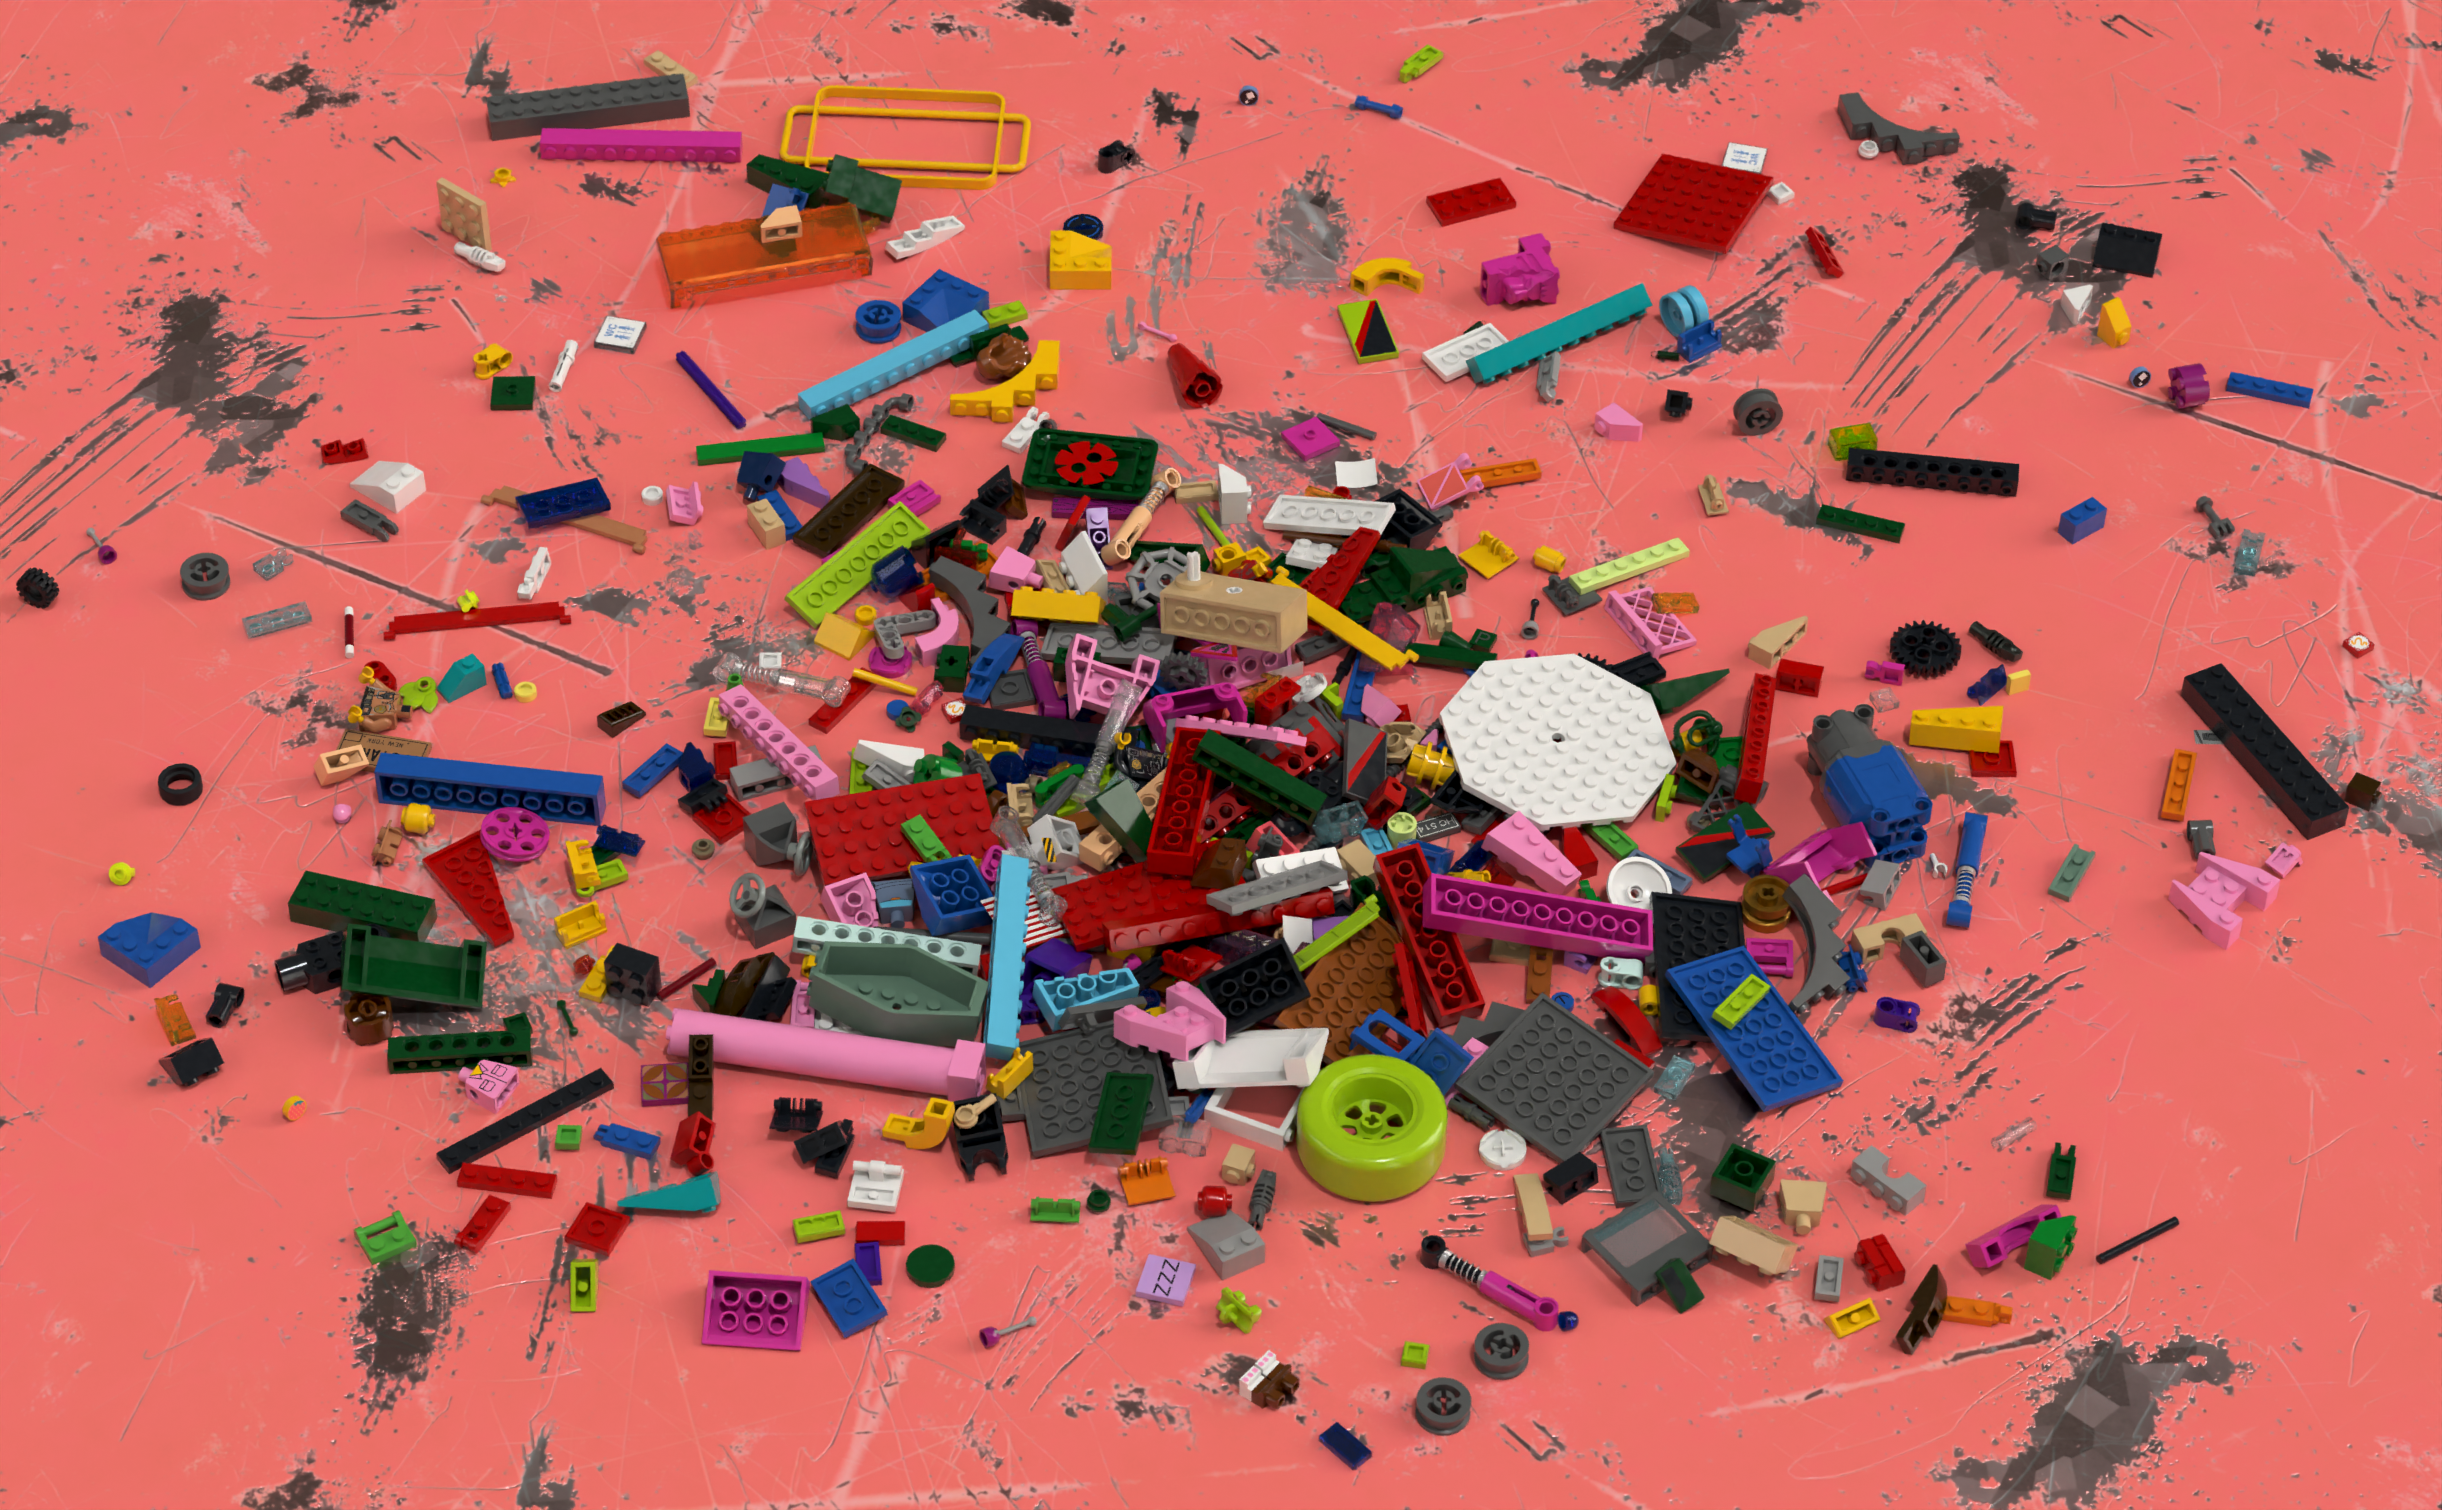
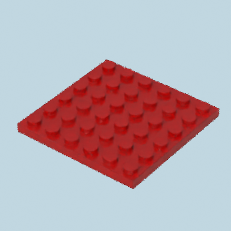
[1614,153,1773,254]

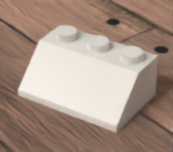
[1059,531,1108,605]

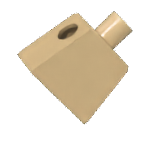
[1779,1180,1827,1235]

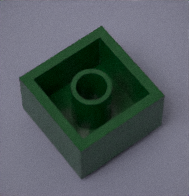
[1710,1143,1776,1212]

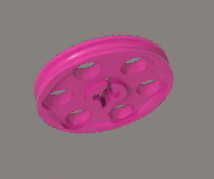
[480,807,550,862]

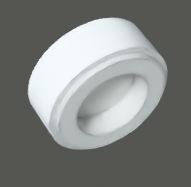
[641,486,663,506]

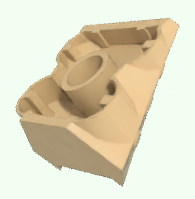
[1380,722,1427,763]

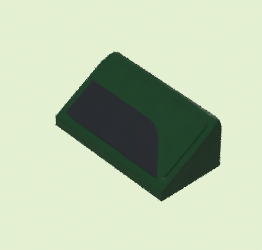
[1655,1258,1705,1313]

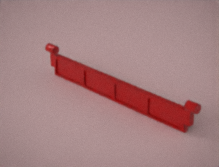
[384,601,571,640]

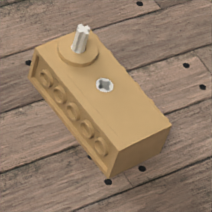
[1160,551,1307,654]

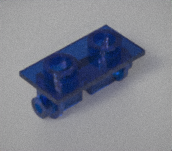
[1967,664,2007,706]
[594,824,645,857]
[1448,840,1493,872]

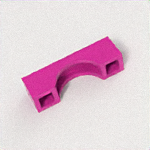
[1965,1204,2062,1268]

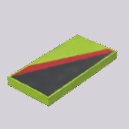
[1337,299,1399,364]

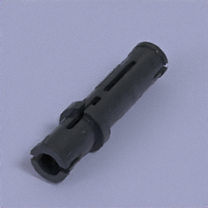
[1017,517,1047,556]

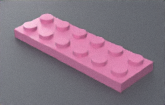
[1175,715,1307,746]

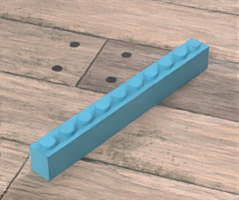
[798,310,989,420]
[983,854,1032,1061]

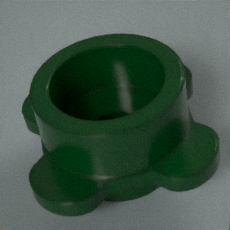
[895,706,922,732]

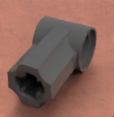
[2187,820,2216,859]

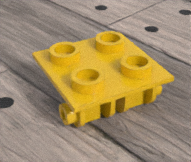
[1458,530,1519,579]

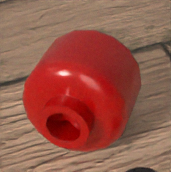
[1198,1186,1232,1217]

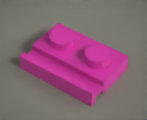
[888,479,941,517]

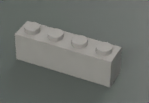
[729,745,823,802]

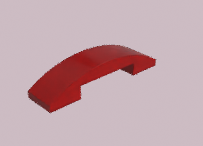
[1591,986,1663,1056]

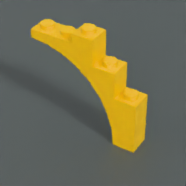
[950,340,1060,423]

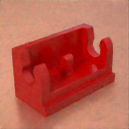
[1775,659,1824,698]

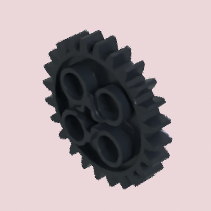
[1889,620,1962,678]

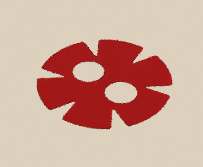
[1055,441,1118,485]

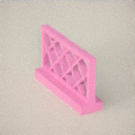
[1604,587,1697,661]

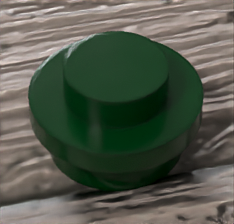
[1087,1190,1111,1213]

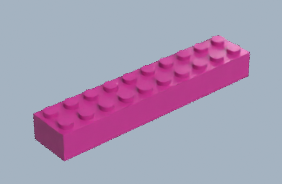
[1423,873,1653,964]

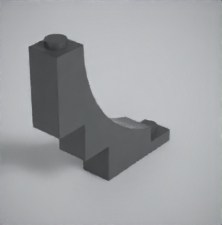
[928,556,1011,678]
[1427,1002,1525,1047]

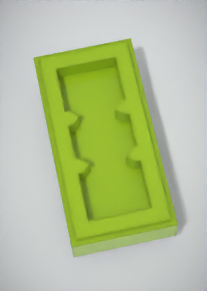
[793,1210,845,1243]

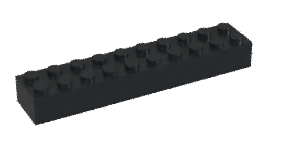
[2181,663,2349,840]

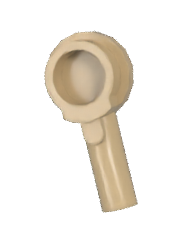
[954,1093,997,1129]

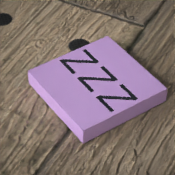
[1136,1254,1196,1307]

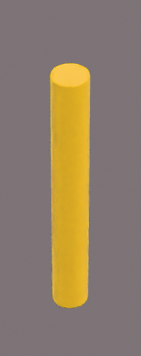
[852,668,918,696]

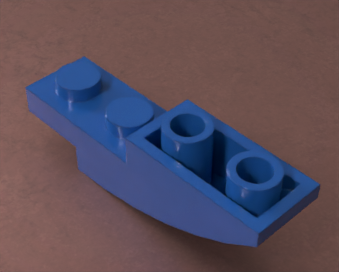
[962,633,1025,704]

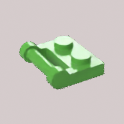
[353,1210,417,1265]

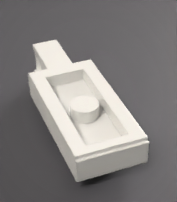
[517,547,552,600]

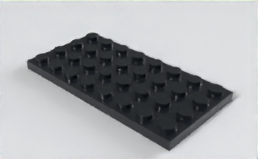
[1649,891,1745,1043]

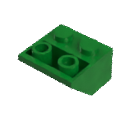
[2024,1215,2078,1280]

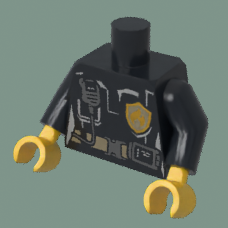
[1113,732,1173,793]

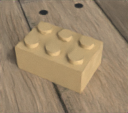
[1709,1215,1798,1276]

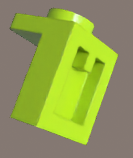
[1319,682,1344,720]

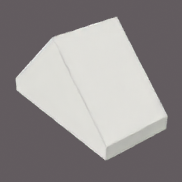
[2061,285,2093,325]

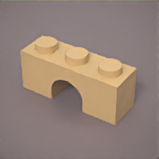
[1851,913,1928,964]

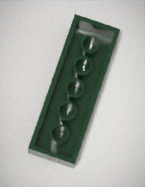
[288,871,437,942]

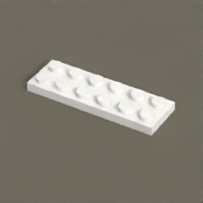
[1263,495,1396,536]

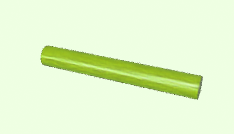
[1196,506,1231,546]

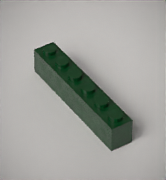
[1191,729,1328,826]

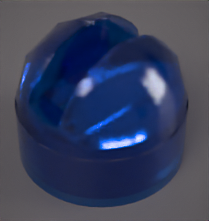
[1558,1311,1579,1331]

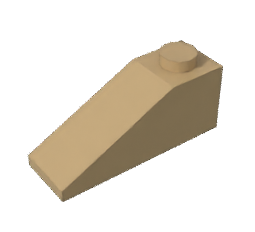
[1748,616,1808,669]

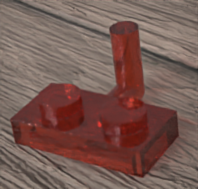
[934,528,979,571]

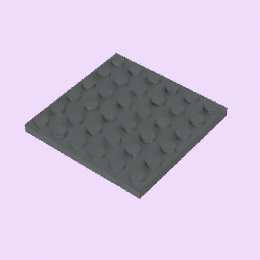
[1454,993,1655,1164]
[1019,1011,1174,1158]

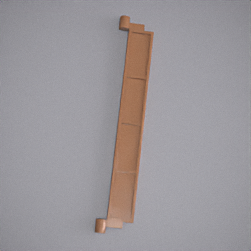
[481,485,647,554]

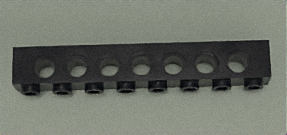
[1846,448,2019,497]

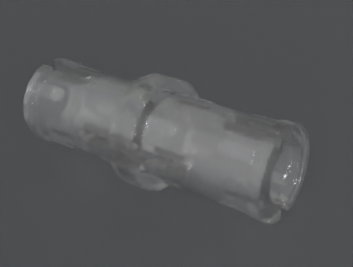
[1991,1117,2037,1152]

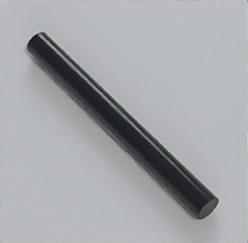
[2096,1216,2179,1264]

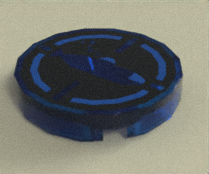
[1063,214,1104,240]

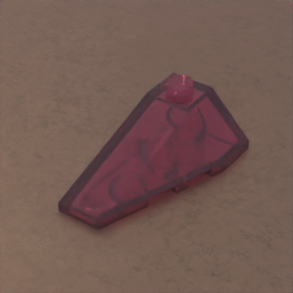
[1359,602,1421,673]

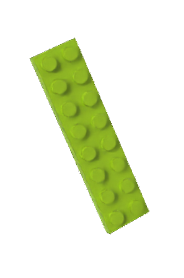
[784,501,930,629]

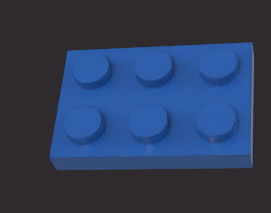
[1409,1027,1474,1096]
[810,1259,888,1338]

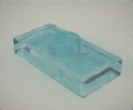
[1654,1055,1695,1101]

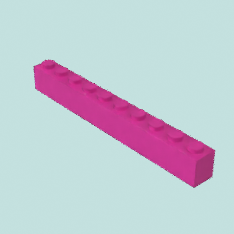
[540,128,743,163]

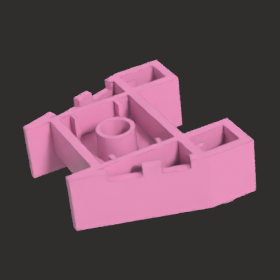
[1065,633,1160,728]
[2168,852,2280,950]
[1114,981,1226,1061]

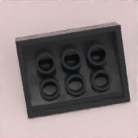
[1199,938,1311,1038]

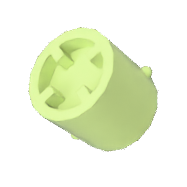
[1386,812,1417,850]

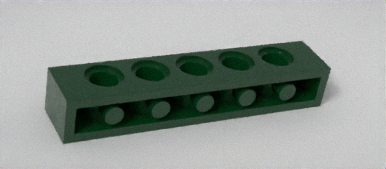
[387,1029,533,1074]

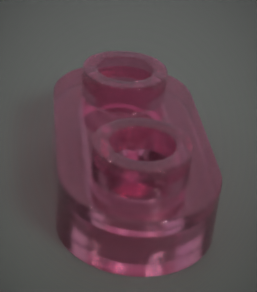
[909,680,944,715]

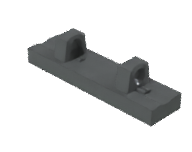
[1058,996,1147,1034]

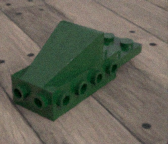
[1338,546,1468,624]

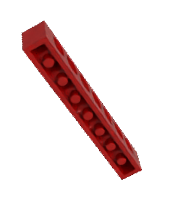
[1734,673,1777,804]
[1200,726,1336,845]

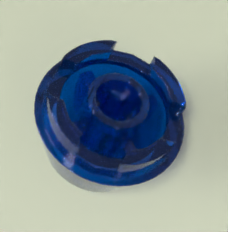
[988,751,1029,795]

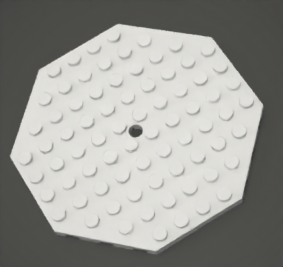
[1439,654,1677,831]

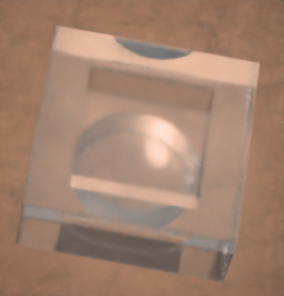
[1869,687,1900,713]

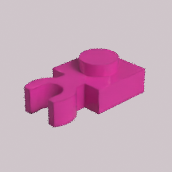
[1865,661,1905,686]

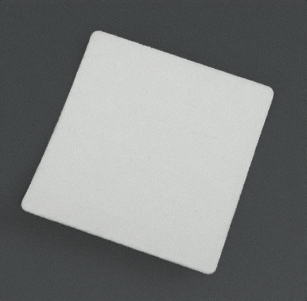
[1335,458,1378,488]

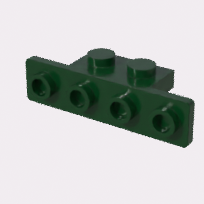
[949,323,1029,365]

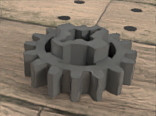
[1159,652,1208,691]

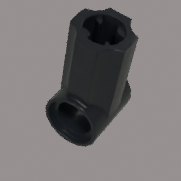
[2015,203,2057,230]
[206,982,244,1028]

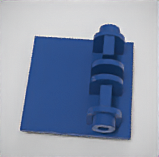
[760,184,809,222]

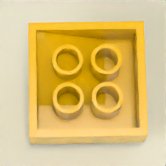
[1050,230,1112,290]

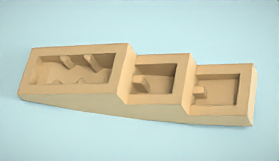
[1513,1173,1553,1241]

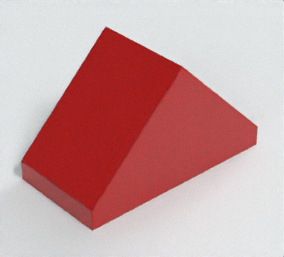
[898,583,935,612]

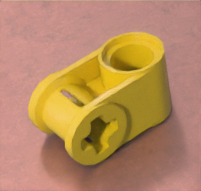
[473,343,513,380]

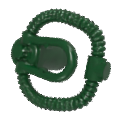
[1671,710,1723,757]

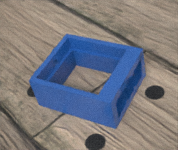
[1397,838,1455,875]

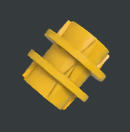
[1406,741,1455,790]

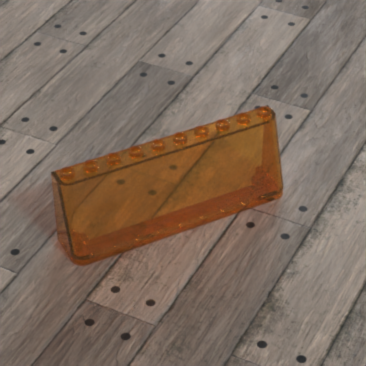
[656,202,873,309]

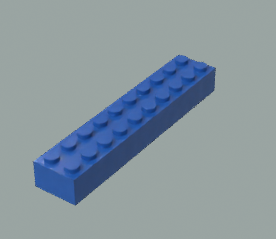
[374,753,606,826]

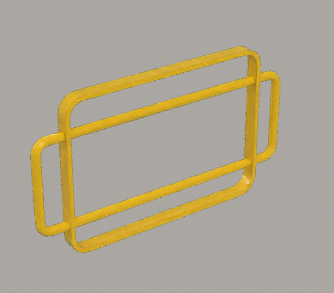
[780,85,1031,190]

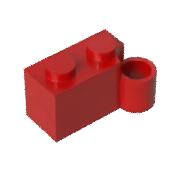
[670,1111,716,1176]

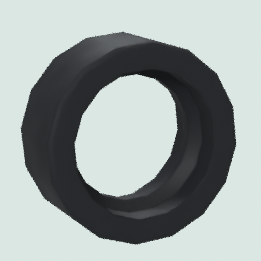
[158,763,203,806]

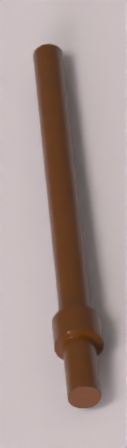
[1283,531,1407,554]

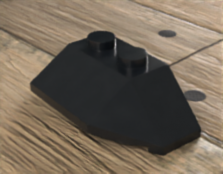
[1430,769,1488,814]

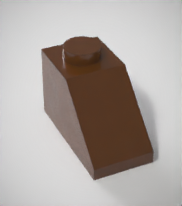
[1676,749,1720,794]

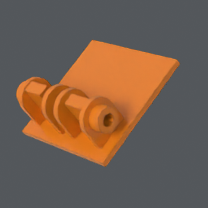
[1117,1156,1176,1206]

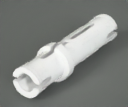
[549,340,578,392]

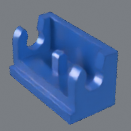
[1677,319,1722,363]

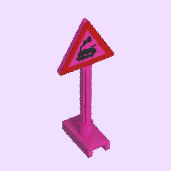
[1157,603,1238,661]

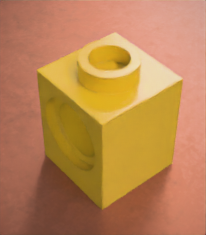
[1211,542,1246,576]

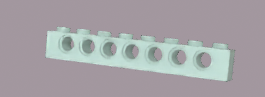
[792,916,982,976]

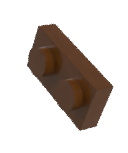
[1005,479,1028,520]

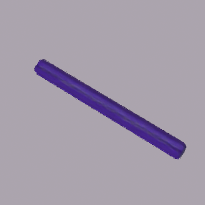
[676,351,746,429]

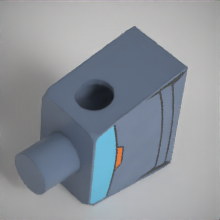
[871,878,916,928]

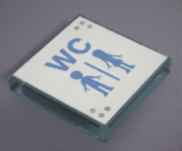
[1722,142,1768,174]
[594,316,647,354]

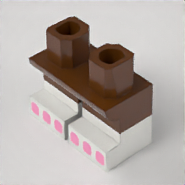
[1239,1350,1299,1409]

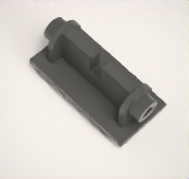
[1251,827,1283,871]

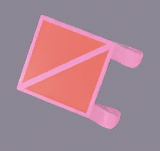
[1416,453,1484,511]

